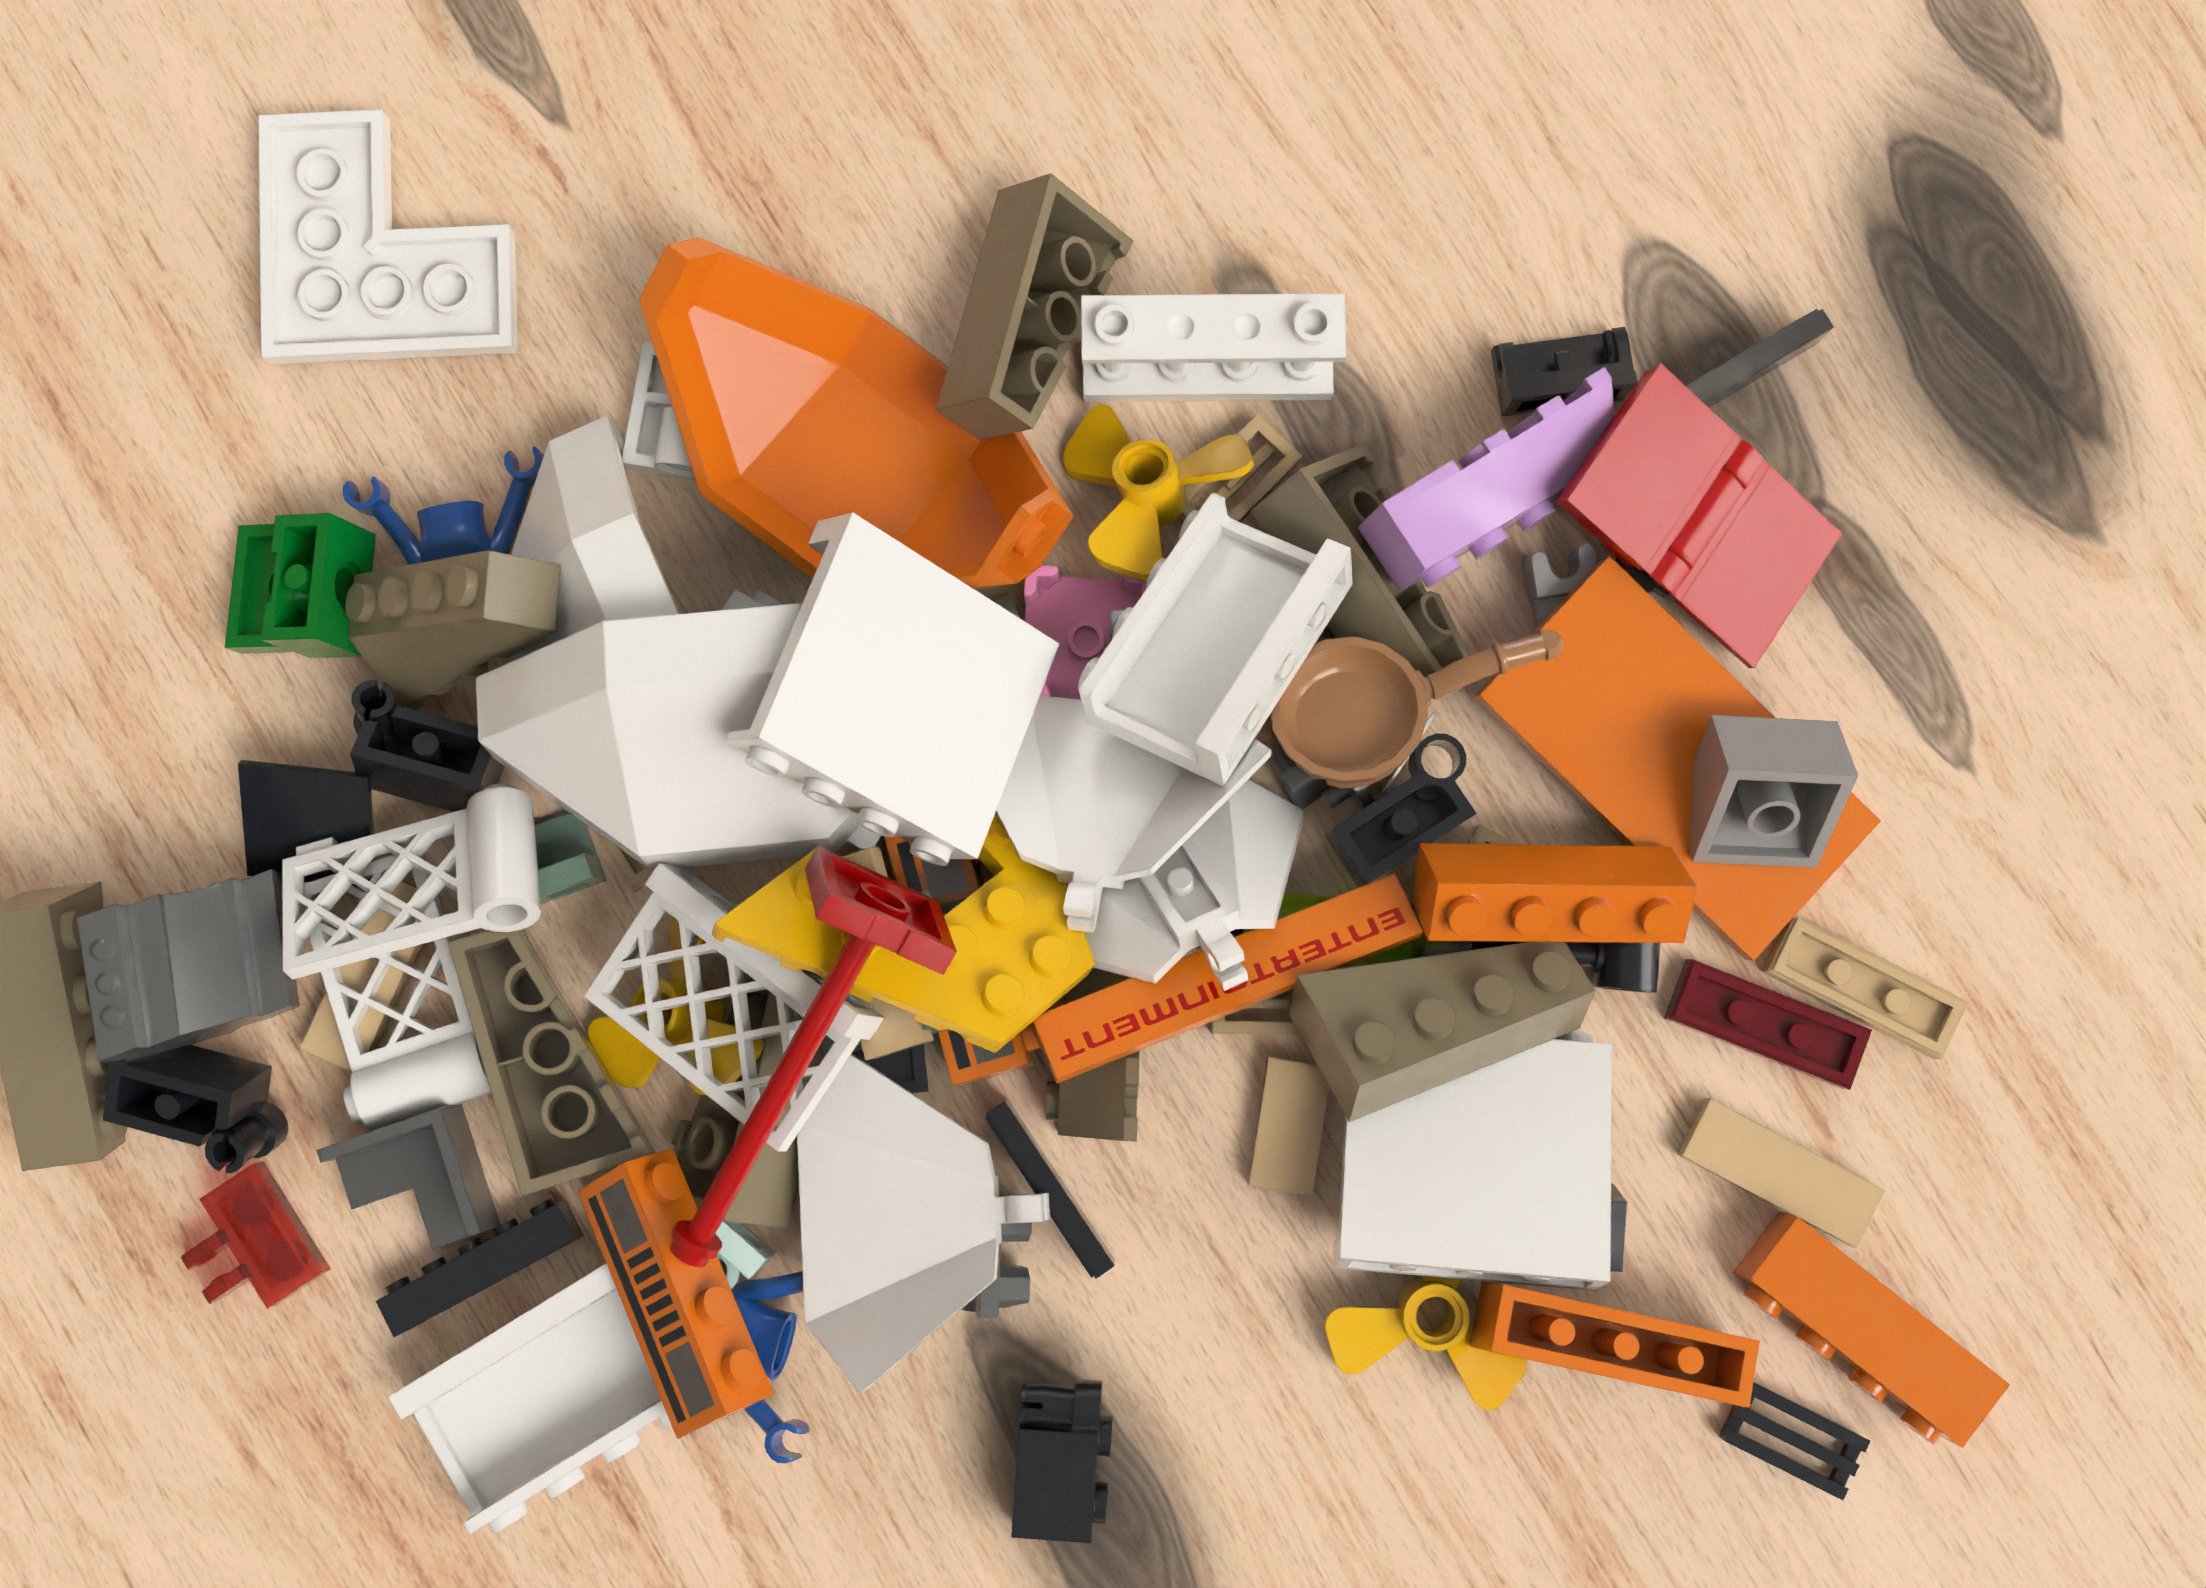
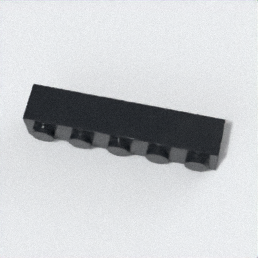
[376,1199,585,1337]

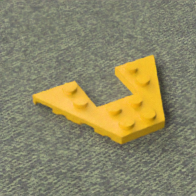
[711,812,1095,1053]

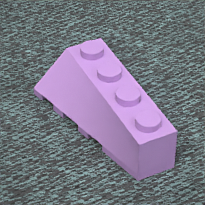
[1358,367,1614,592]

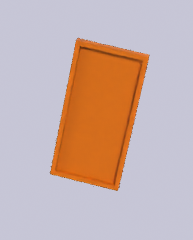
[1473,555,1881,961]

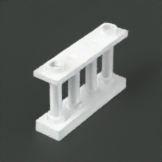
[1081,294,1346,402]

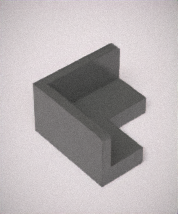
[316,1104,500,1250]

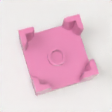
[1024,565,1147,700]

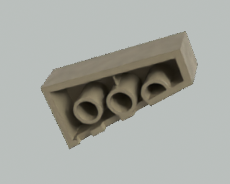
[0,881,128,1171]
[448,929,656,1196]
[1289,942,1596,1122]

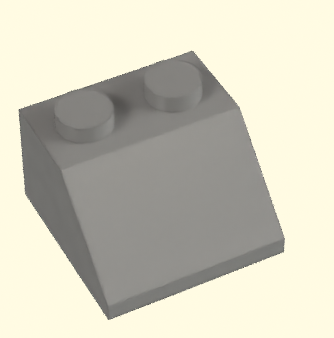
[1689,715,1858,868]

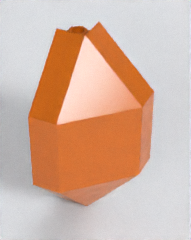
[639,237,1074,588]

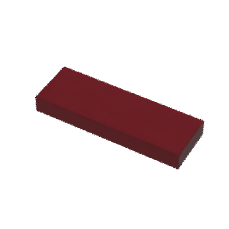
[1664,959,1872,1090]

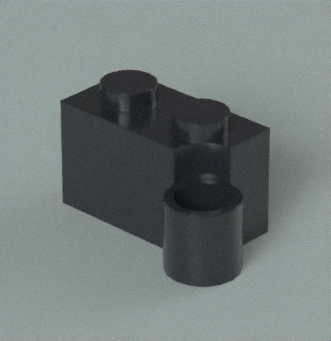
[1324,733,1477,888]

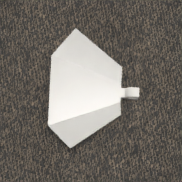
[996,697,1271,933]
[1085,779,1304,991]
[797,1053,1050,1394]

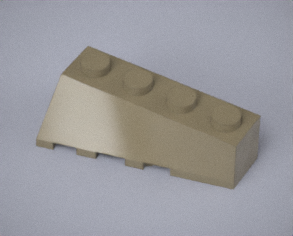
[936,173,1134,440]
[1250,443,1470,678]
[345,550,561,710]
[1046,968,1140,1142]
[671,972,827,1228]

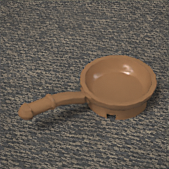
[1271,630,1564,789]

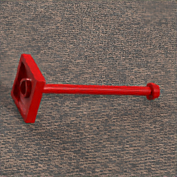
[670,845,957,1267]

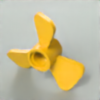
[1063,405,1254,582]
[588,916,763,1095]
[1324,1276,1527,1410]

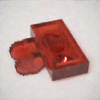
[180,1161,331,1309]

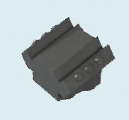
[77,869,300,1062]

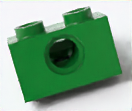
[224,513,376,658]

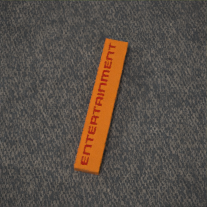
[1031,873,1423,1084]

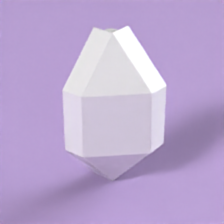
[502,416,680,664]
[476,603,860,871]

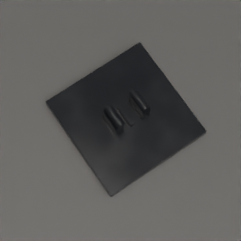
[238,760,375,888]

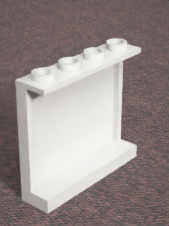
[725,512,1059,866]
[1333,1032,1612,1291]

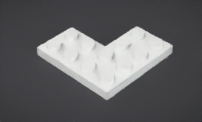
[258,109,518,364]

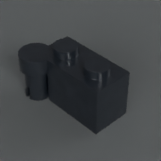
[350,680,505,812]
[103,1045,288,1173]
[1011,1379,1113,1543]

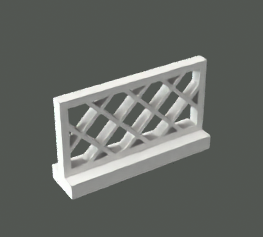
[584,862,884,1151]

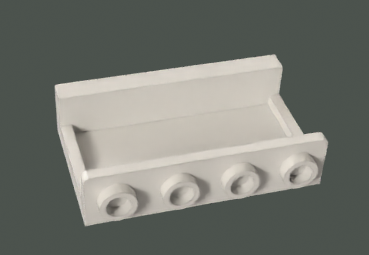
[1078,492,1353,787]
[388,1264,671,1535]

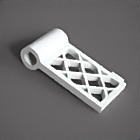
[282,783,541,980]
[304,853,491,1131]

